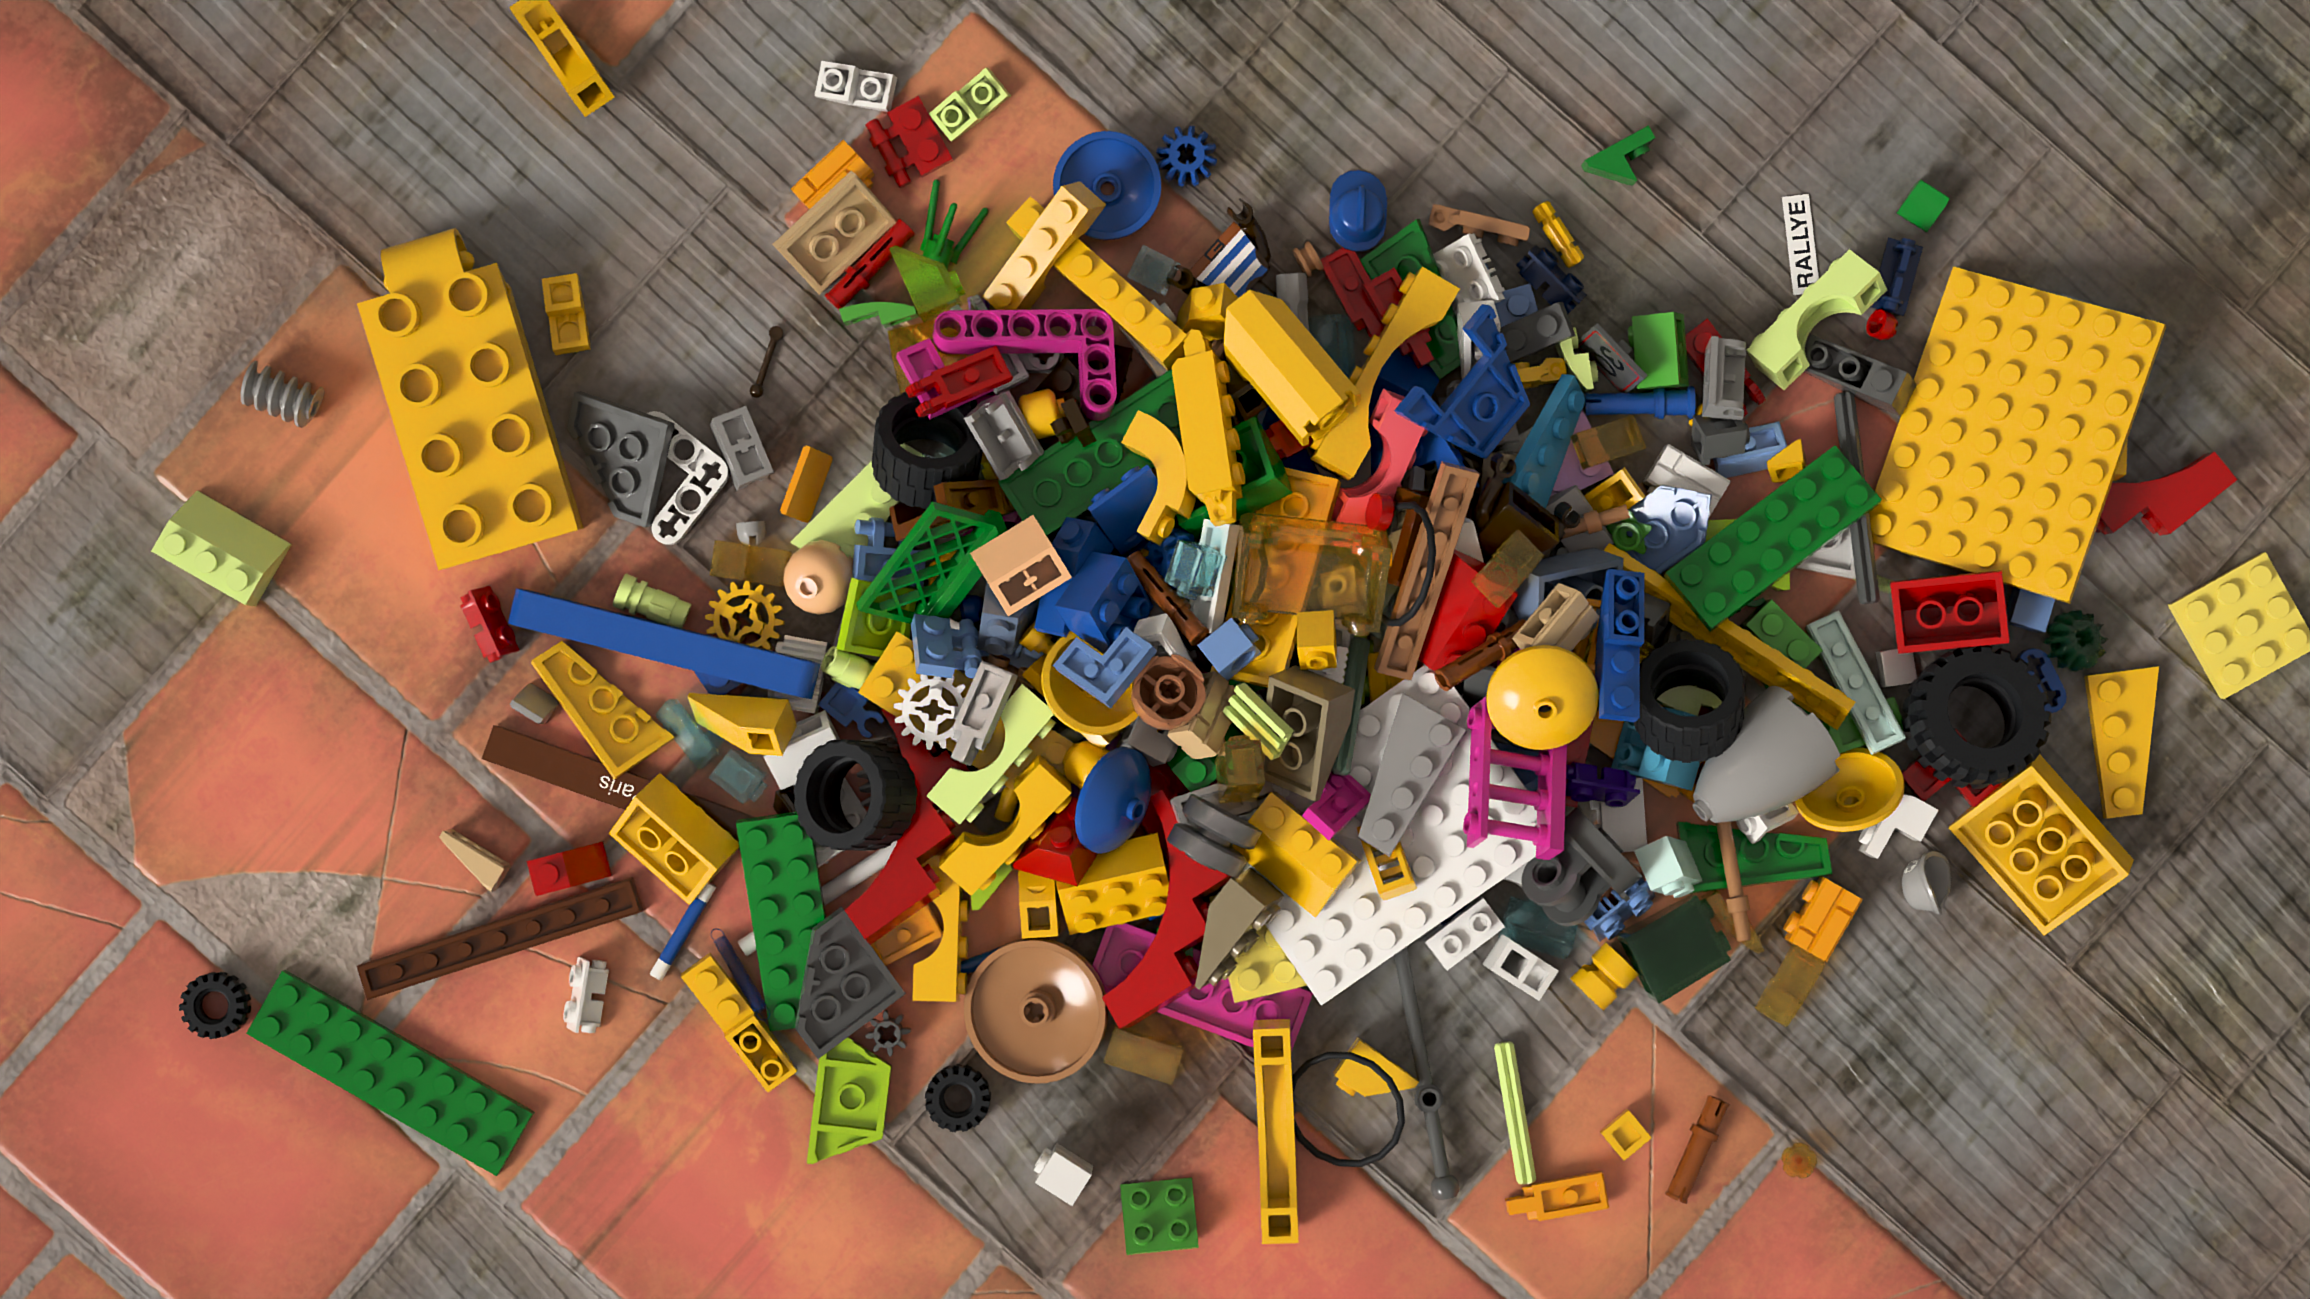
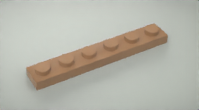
[1374,461,1480,680]

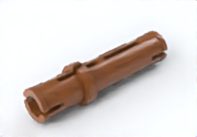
[1127,550,1209,646]
[1434,619,1526,691]
[1665,1095,1730,1204]

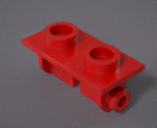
[460,586,520,663]

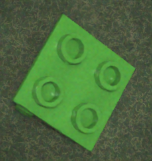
[1120,1178,1199,1255]

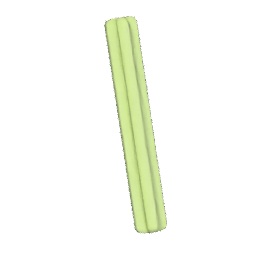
[1494,1041,1536,1184]

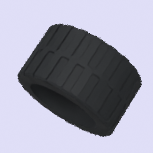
[872,392,983,509]
[1634,639,1746,763]
[794,739,918,851]

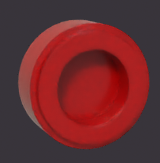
[1365,493,1394,531]

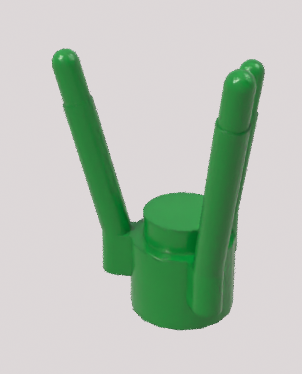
[920,179,989,270]

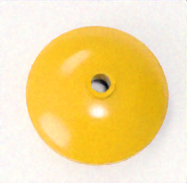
[1041,631,1138,735]
[1486,645,1599,750]
[1795,747,1905,832]

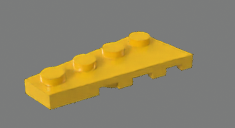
[531,641,675,780]
[2084,666,2159,819]

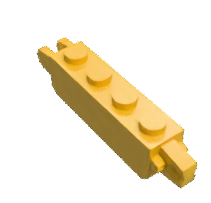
[1171,328,1245,527]

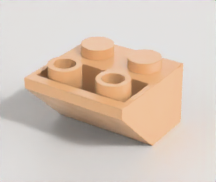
[970,515,1072,617]

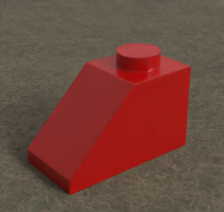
[526,841,612,896]

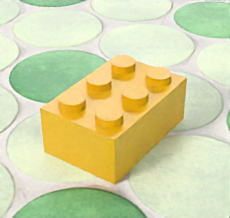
[1055,833,1169,935]

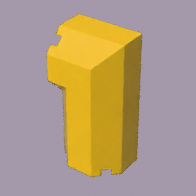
[1224,290,1361,446]

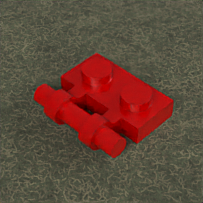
[865,96,953,188]

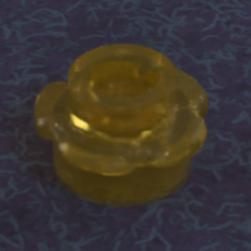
[1781,1143,1817,1179]

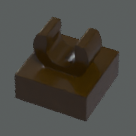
[1050,397,1097,447]

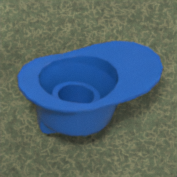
[1329,170,1387,252]

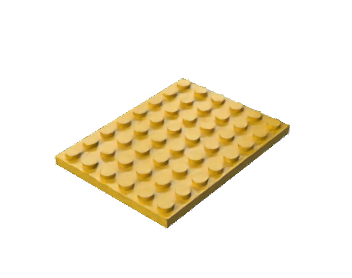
[1869,267,2166,604]

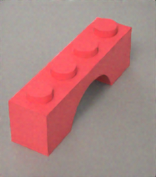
[1329,389,1428,545]

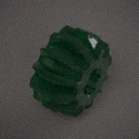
[2043,610,2108,672]

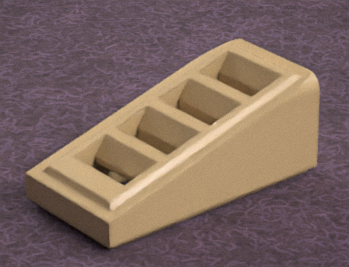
[439,829,511,892]

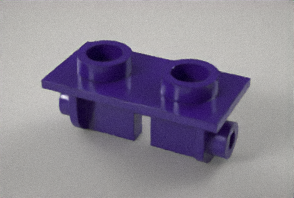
[1566,762,1640,807]

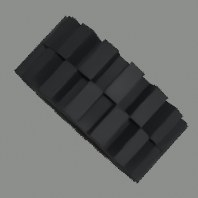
[179,972,251,1039]
[925,1064,991,1132]

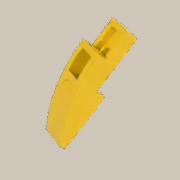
[681,953,797,1092]

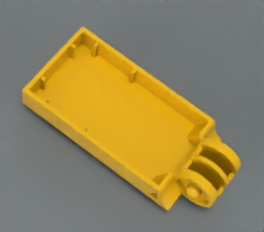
[357,228,584,571]

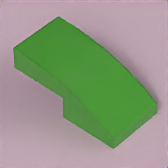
[839,302,919,328]

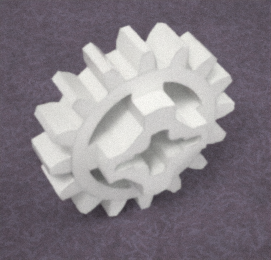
[894,674,966,750]

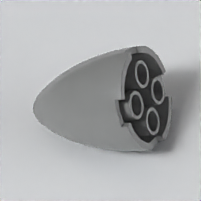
[1692,686,1840,823]

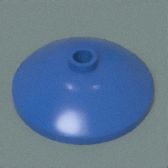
[1053,131,1161,240]
[1075,747,1152,854]

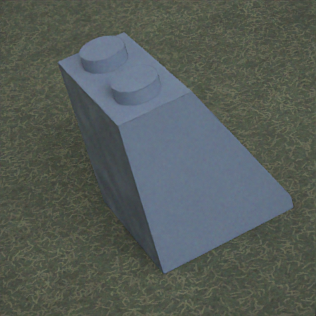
[977,582,1040,655]

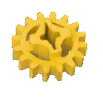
[705,581,785,650]

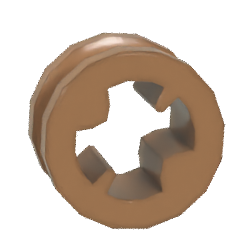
[1292,241,1324,278]

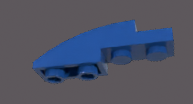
[1595,569,1644,722]

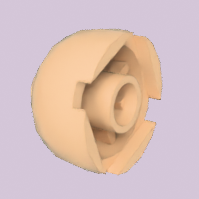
[783,540,853,615]

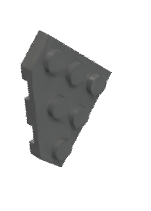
[567,391,675,528]
[795,906,906,1059]

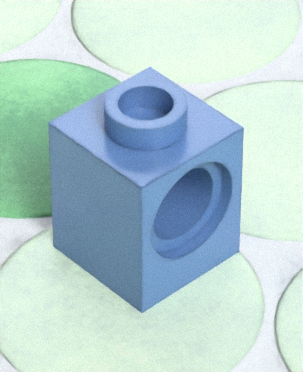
[1197,617,1262,681]

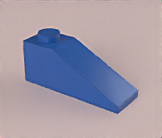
[1034,517,1114,637]

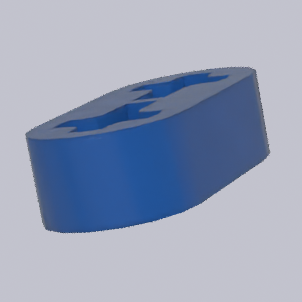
[2015,648,2067,713]

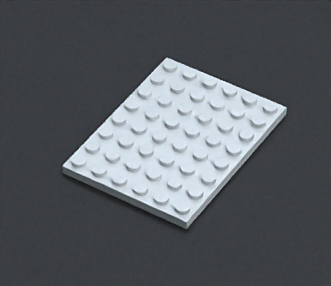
[1229,665,1537,1006]

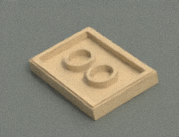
[772,170,897,295]

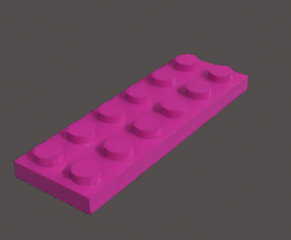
[1092,923,1313,1052]

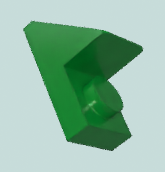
[1581,125,1655,186]

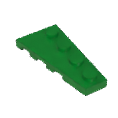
[1360,218,1461,379]
[1676,821,1832,894]

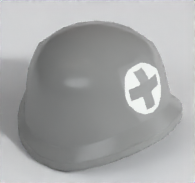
[1902,851,1951,914]

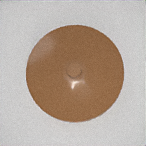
[964,938,1108,1084]

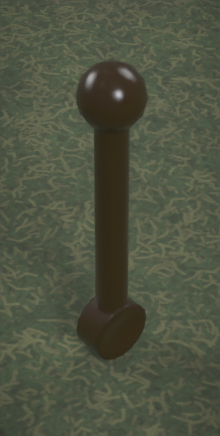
[749,326,784,398]

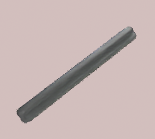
[1834,392,1880,604]

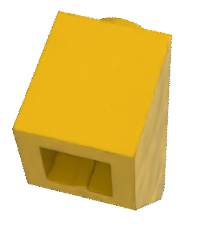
[687,693,797,756]
[1018,837,1061,939]

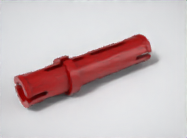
[824,218,915,310]

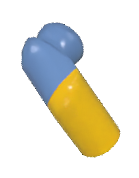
[994,787,1019,822]

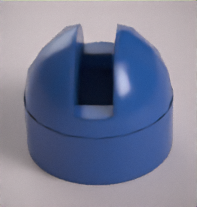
[959,595,984,623]

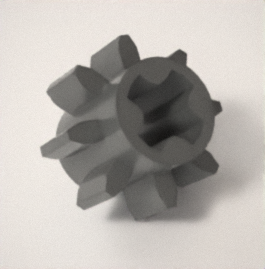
[865,1010,911,1056]

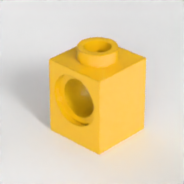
[1297,610,1337,670]

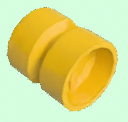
[1570,942,1639,1011]

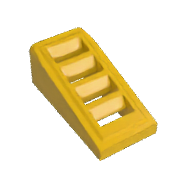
[1357,826,1417,900]

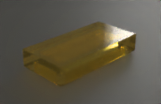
[1570,415,1646,470]

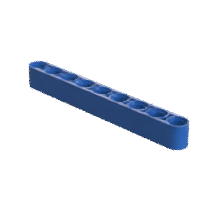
[508,588,821,699]

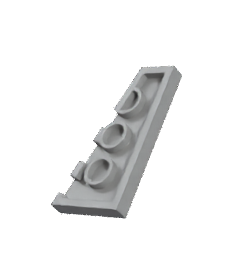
[1358,693,1466,857]

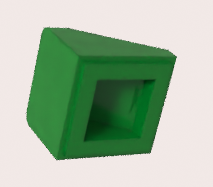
[1896,180,1950,232]

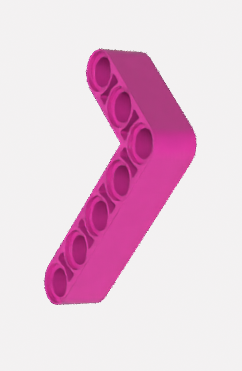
[932,309,1117,421]

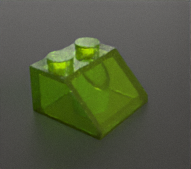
[889,246,966,323]

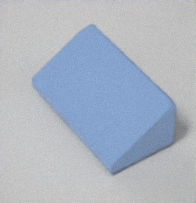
[1713,421,1787,478]

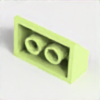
[151,491,292,606]

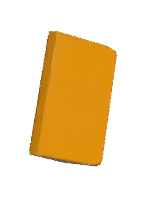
[780,445,833,523]

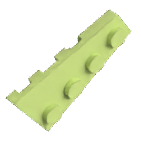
[790,443,926,559]

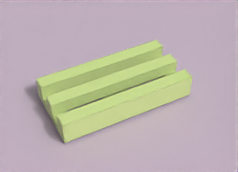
[1223,682,1294,760]

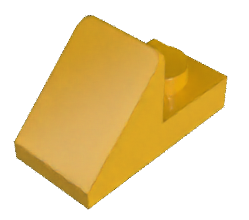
[1584,467,1646,513]

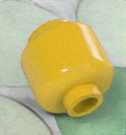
[1018,389,1066,440]
[1063,740,1110,789]

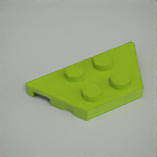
[807,1037,892,1164]

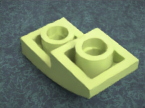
[929,68,1011,142]
[1555,327,1598,392]

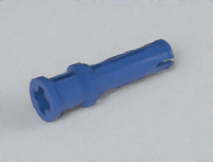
[1585,386,1696,419]

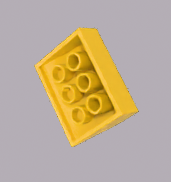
[1948,754,2134,936]

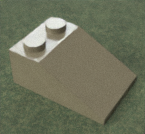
[1257,665,1355,802]

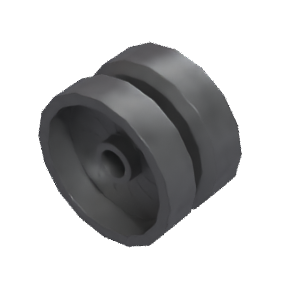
[1167,794,1262,878]

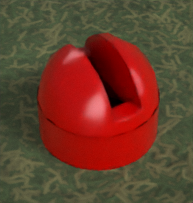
[1866,309,1898,341]

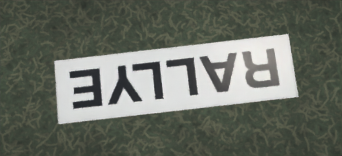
[1782,194,1819,295]

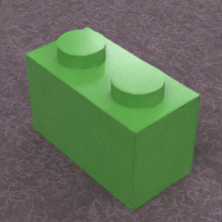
[1628,312,1689,390]
[1739,599,1823,668]

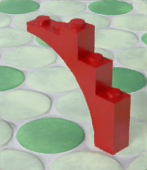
[2095,452,2238,536]
[844,709,970,945]
[1102,789,1232,1029]

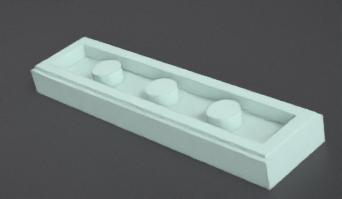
[1805,610,1906,755]

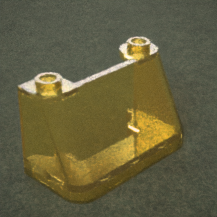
[1231,513,1392,636]

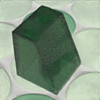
[1617,894,1731,1003]

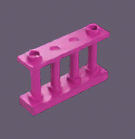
[1463,696,1567,860]

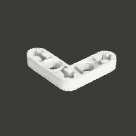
[647,411,730,545]

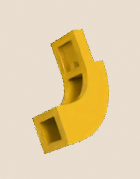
[509,0,615,117]
[1121,410,1196,546]

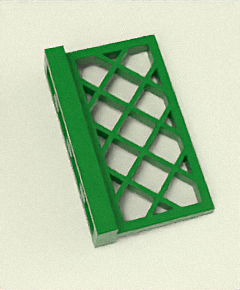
[856,501,1007,624]

